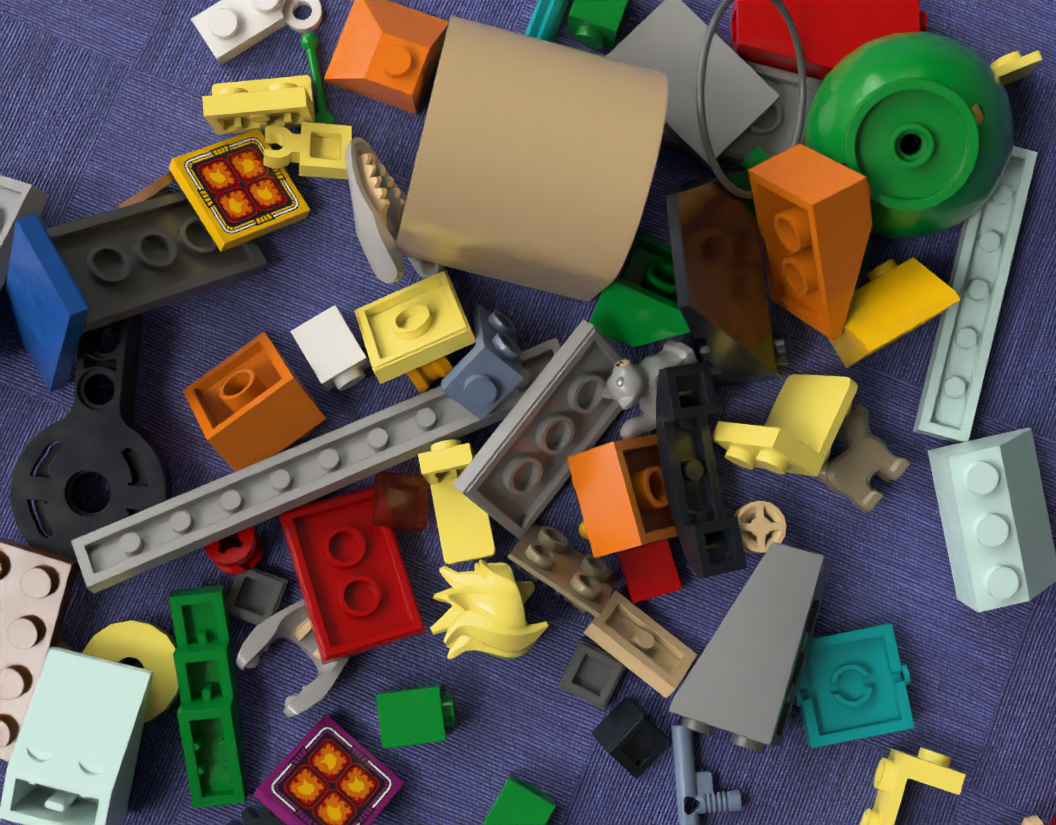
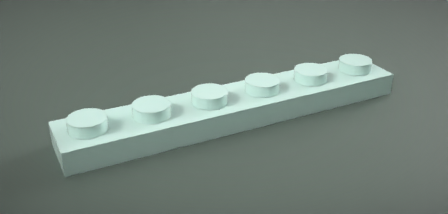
[913,146,1038,444]

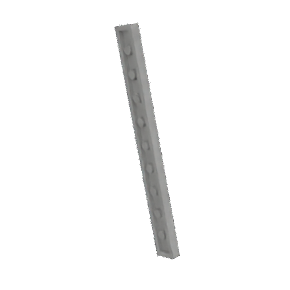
[71,337,561,594]

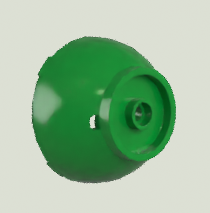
[805,31,1014,239]

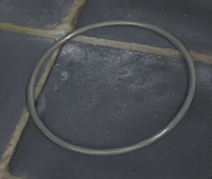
[696,0,807,199]

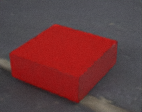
[617,539,682,603]

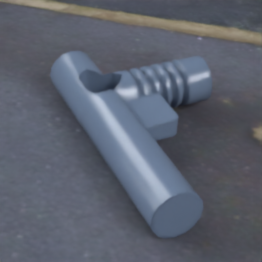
[671,723,742,825]

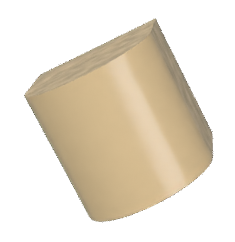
[396,15,668,302]

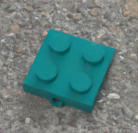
[794,623,915,748]

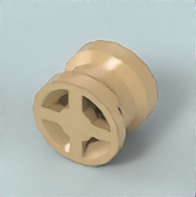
[733,501,787,554]

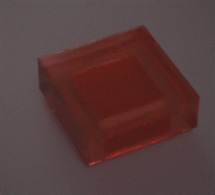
[371,471,428,533]

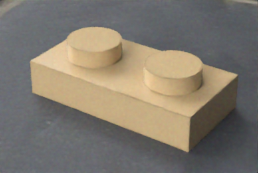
[583,590,697,698]

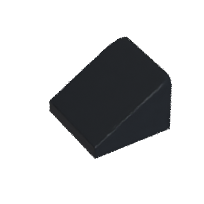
[592,698,672,780]

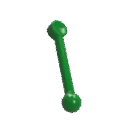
[300,32,335,125]

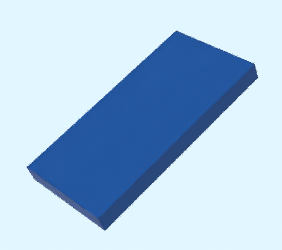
[3,213,89,393]

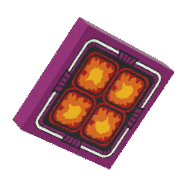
[253,714,405,825]

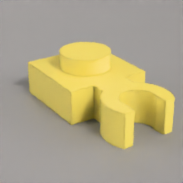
[263,122,352,180]

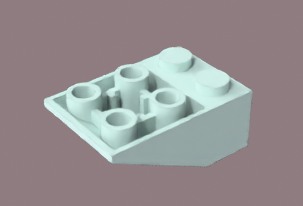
[0,646,154,825]

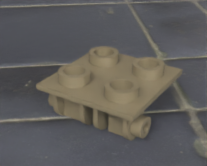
[507,522,619,618]

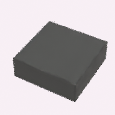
[227,568,291,625]
[557,639,626,710]

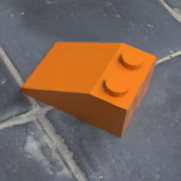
[748,144,872,340]

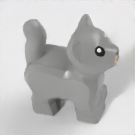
[600,340,697,440]

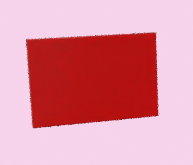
[279,485,426,665]

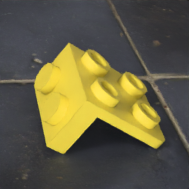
[711,374,858,477]

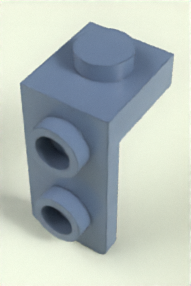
[441,304,524,421]

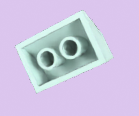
[927,428,1056,613]

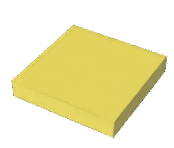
[354,270,476,384]

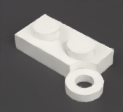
[191,0,323,65]

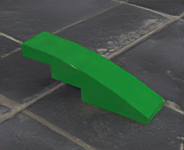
[169,584,247,808]

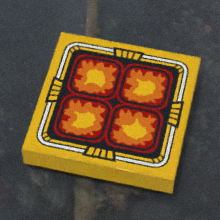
[169,128,310,252]

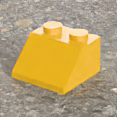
[827,257,960,369]

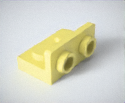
[202,75,315,135]

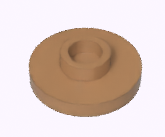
[118,171,176,208]

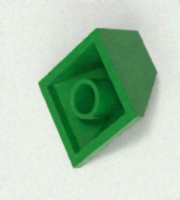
[589,231,690,347]

